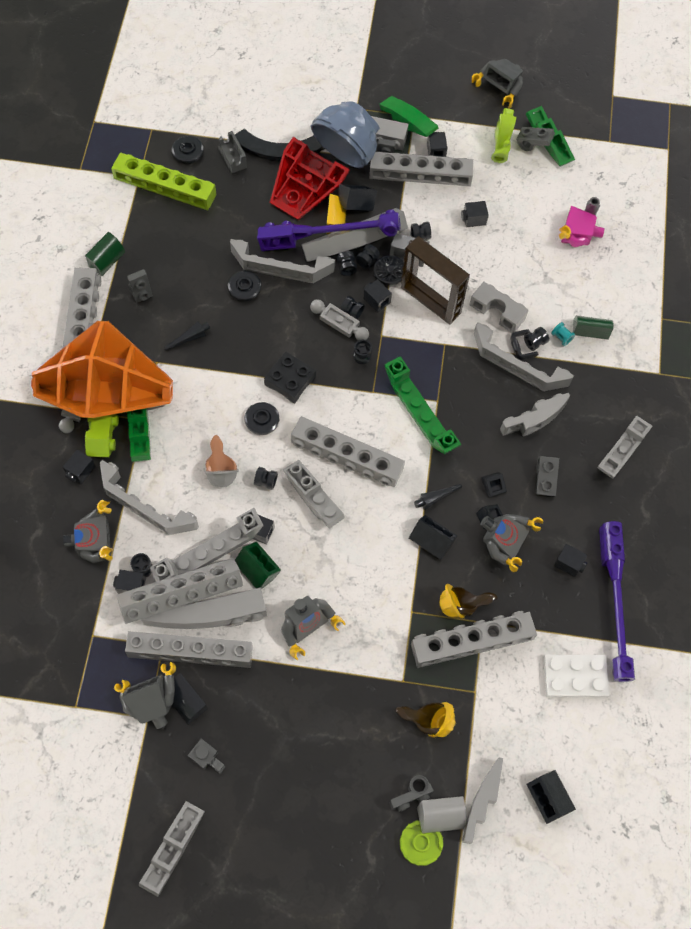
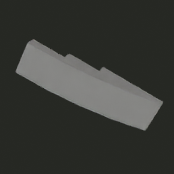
[462,757,503,844]
[139,801,205,897]

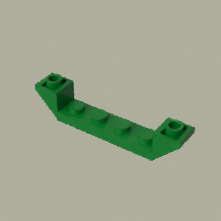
[384,356,461,454]

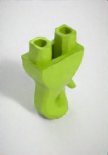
[491,108,516,163]

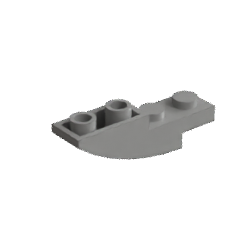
[500,393,570,436]
[283,459,345,529]

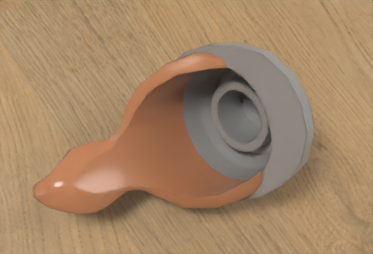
[205,435,239,487]

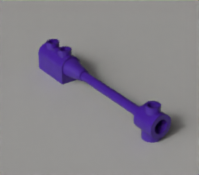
[257,210,401,251]
[599,521,635,682]

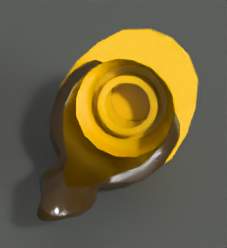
[440,584,498,619]
[395,702,455,738]

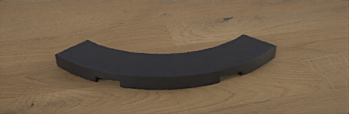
[235,128,325,161]

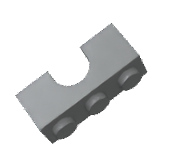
[469,281,528,333]

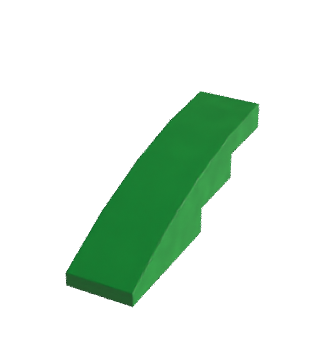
[379,96,439,137]
[526,106,575,167]
[127,408,151,462]

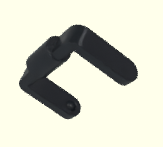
[510,329,539,360]

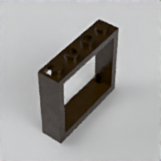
[401,236,470,325]

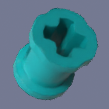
[551,322,575,346]

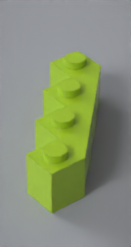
[85,414,119,457]

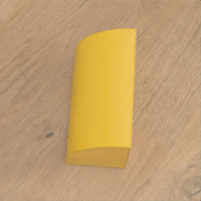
[327,194,347,234]

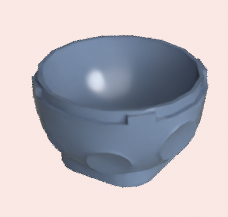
[310,101,380,168]

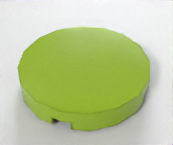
[400,821,443,866]

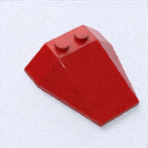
[270,137,350,220]

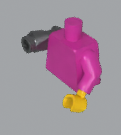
[559,197,605,247]

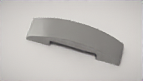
[597,416,652,479]

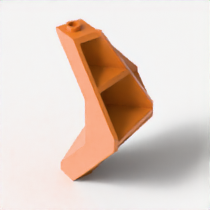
[31,321,173,418]

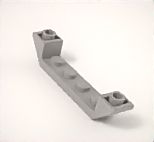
[230,239,335,283]
[474,322,574,391]
[100,460,199,535]
[150,508,264,582]

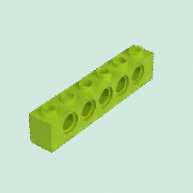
[111,153,216,210]

